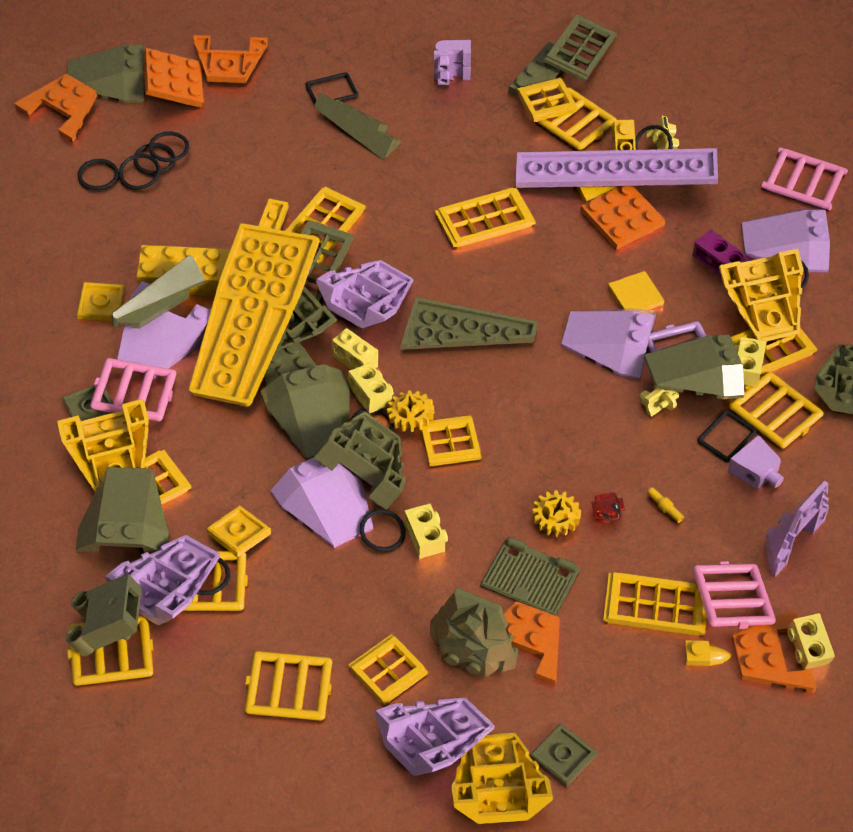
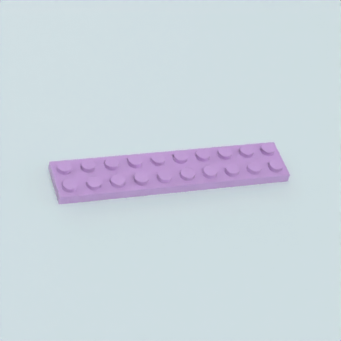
[516,148,718,188]

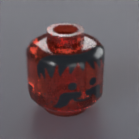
[591,492,625,523]

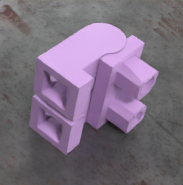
[434,40,471,85]

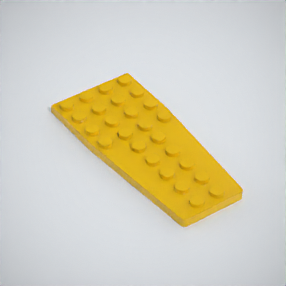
[189,223,320,407]

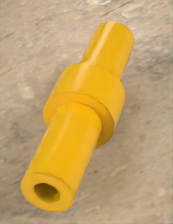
[647,487,684,523]

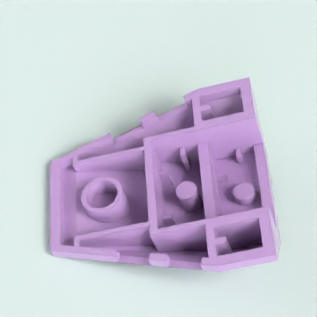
[741,209,830,273]
[316,260,414,329]
[561,308,657,380]
[271,457,373,548]
[765,481,829,577]
[105,535,220,626]
[375,697,495,776]

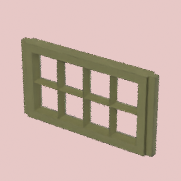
[544,14,617,82]
[301,220,354,304]

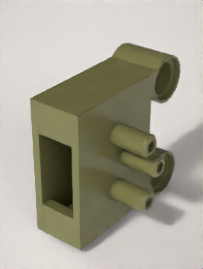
[66,574,142,657]

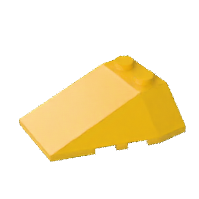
[719,249,803,341]
[57,399,149,492]
[451,733,553,824]

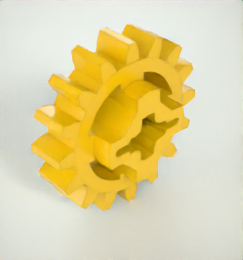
[387,390,435,432]
[532,490,581,537]

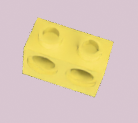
[332,328,378,370]
[735,337,767,387]
[348,363,394,414]
[404,504,448,559]
[787,613,835,670]

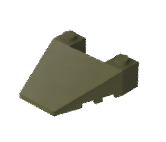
[314,412,406,510]

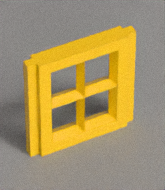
[517,78,578,122]
[421,415,481,467]
[145,450,191,505]
[348,634,428,705]

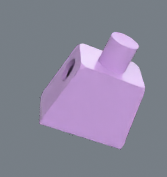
[728,436,784,488]

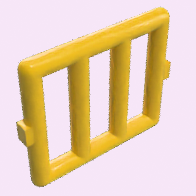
[537,87,616,151]
[729,372,823,449]
[183,551,248,611]
[67,616,154,686]
[244,651,332,721]

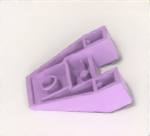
[117,281,211,379]

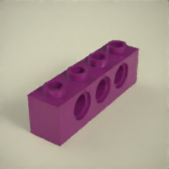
[692,230,754,276]

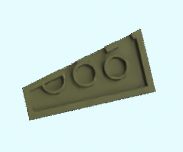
[508,42,580,97]

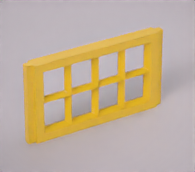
[285,187,366,264]
[435,188,536,248]
[731,328,817,377]
[603,572,707,636]

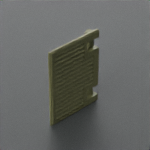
[480,537,580,616]

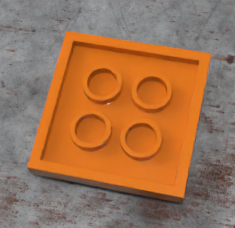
[143,48,204,108]
[580,186,666,250]

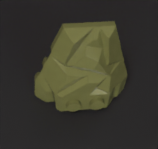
[430,588,519,677]

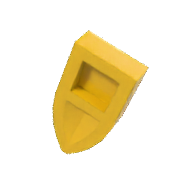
[685,640,732,666]

